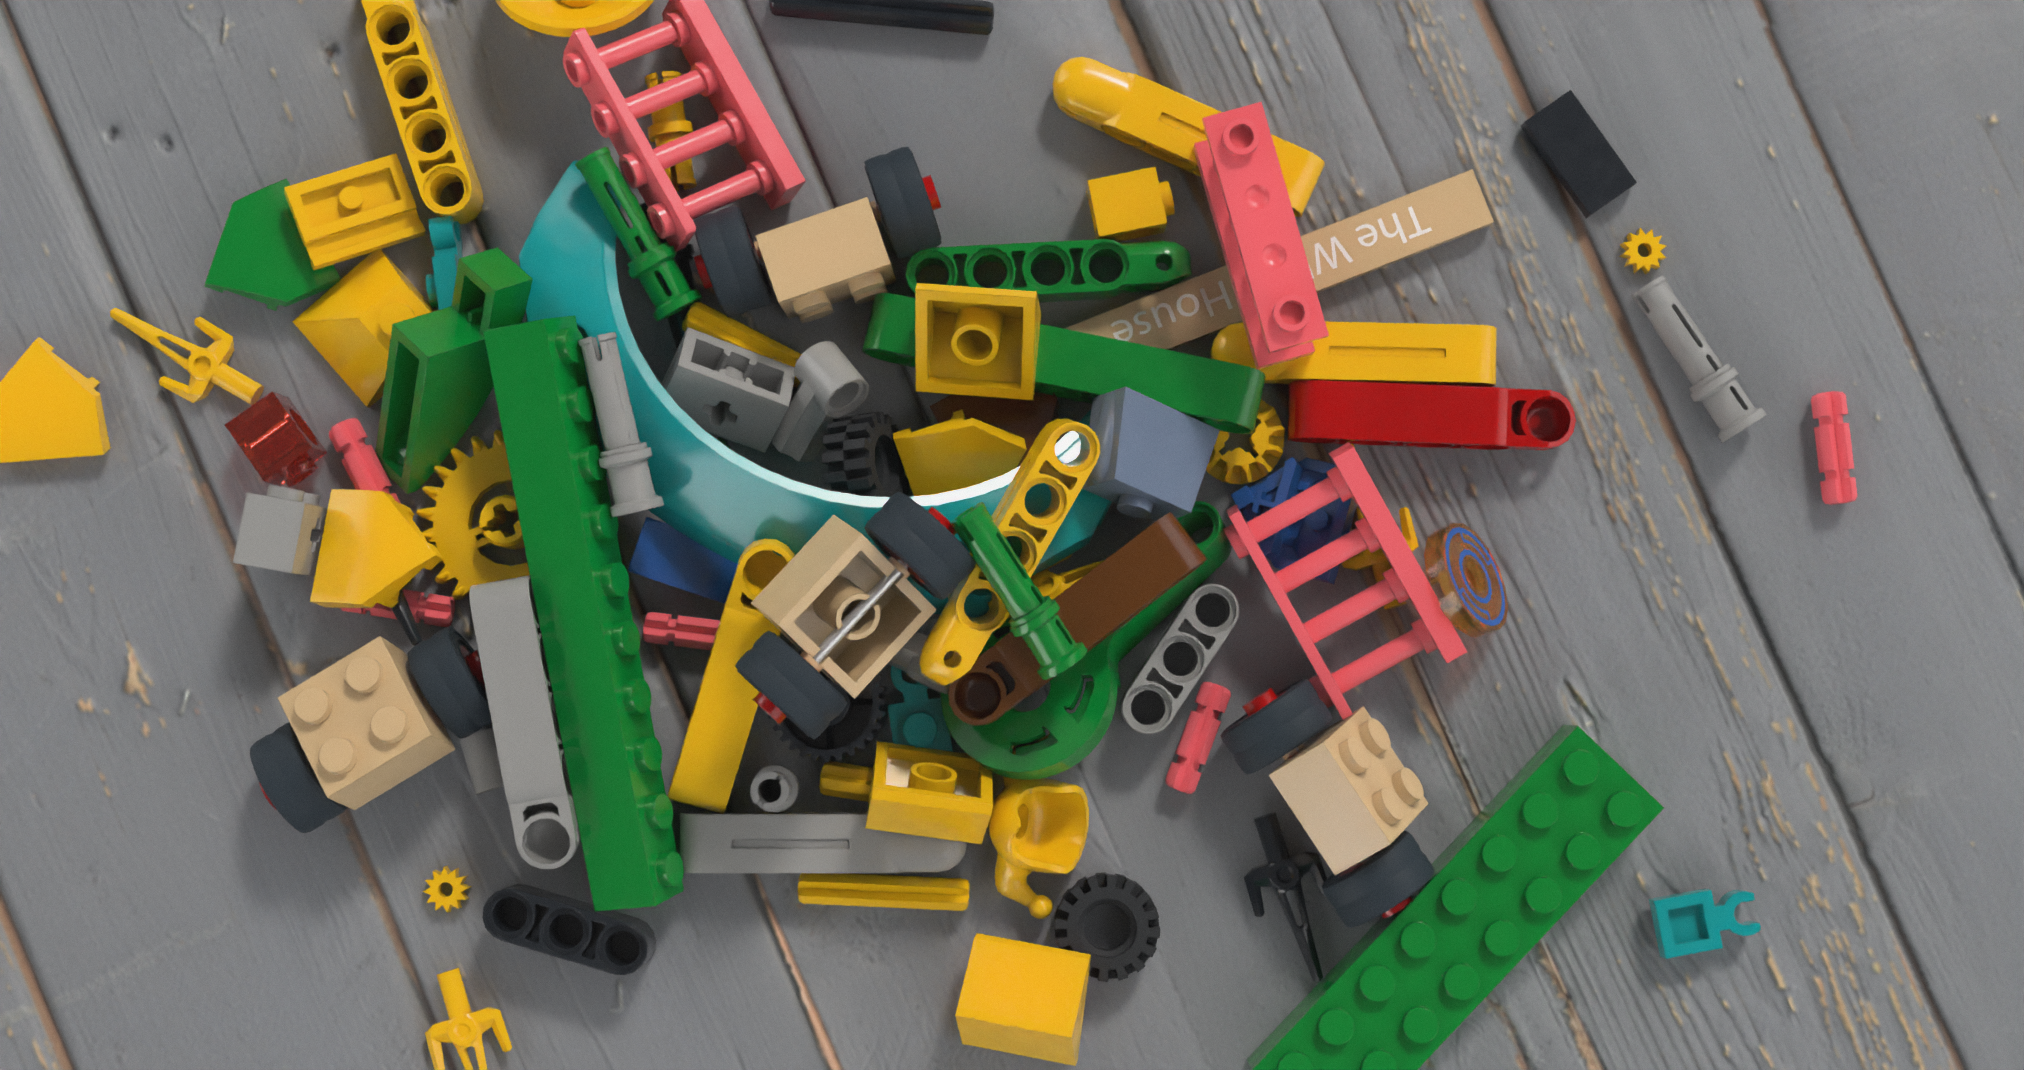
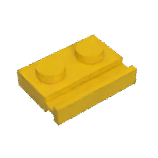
[284,153,426,270]

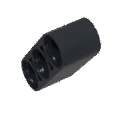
[482,884,656,975]

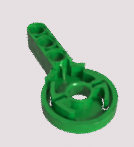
[941,501,1232,780]

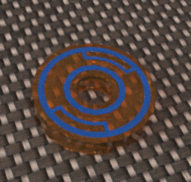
[1424,522,1508,637]

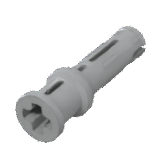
[1631,275,1767,443]
[578,332,664,517]

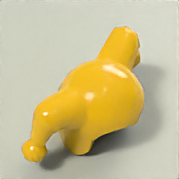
[988,734,1089,919]

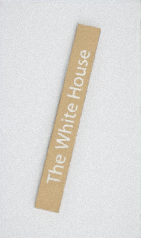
[1064,169,1494,350]

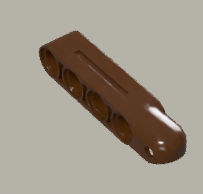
[948,512,1207,726]

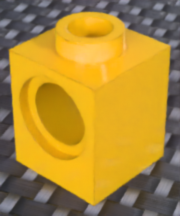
[1086,166,1175,242]

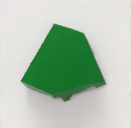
[205,178,340,311]

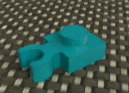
[426,216,463,310]
[888,666,953,752]
[1648,888,1761,959]

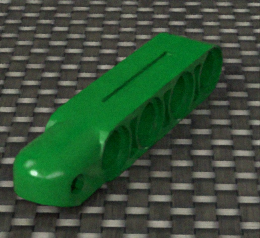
[906,239,1192,303]

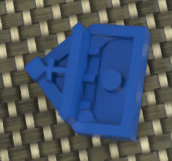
[1231,457,1357,585]

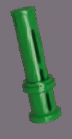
[575,147,702,322]
[950,502,1088,680]

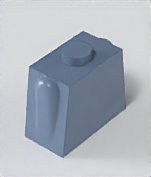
[1082,386,1220,521]

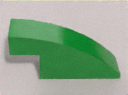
[375,247,533,494]

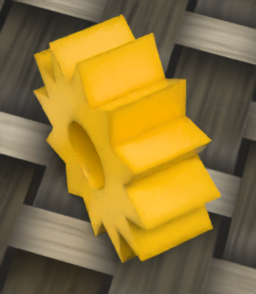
[1619,228,1667,275]
[423,866,472,913]

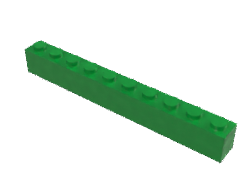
[483,315,684,912]

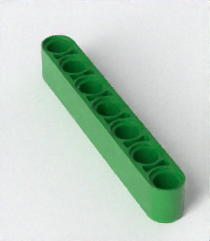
[862,293,1266,434]

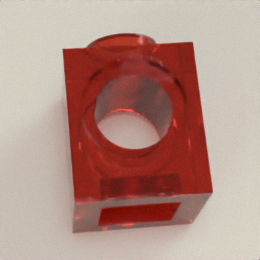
[225,391,327,487]

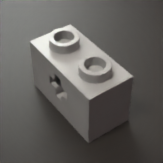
[662,327,795,453]
[233,485,328,577]

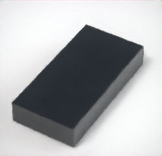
[1521,90,1637,218]

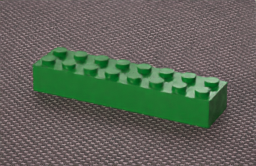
[1246,725,1664,1070]

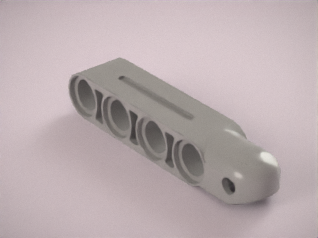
[469,575,579,869]
[680,812,967,873]

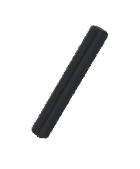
[769,0,995,35]

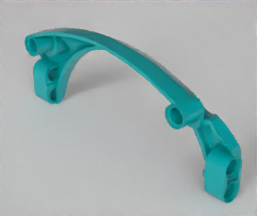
[519,160,1112,617]

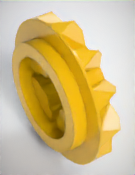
[1206,399,1285,484]

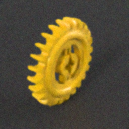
[416,429,530,600]

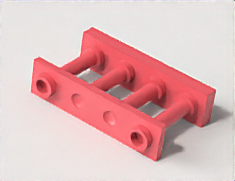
[1193,101,1329,370]
[1223,442,1467,720]

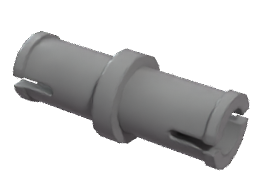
[750,765,799,812]

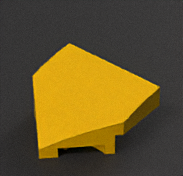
[0,337,111,463]
[893,410,1027,496]
[310,489,443,608]

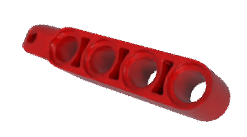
[1288,380,1576,450]

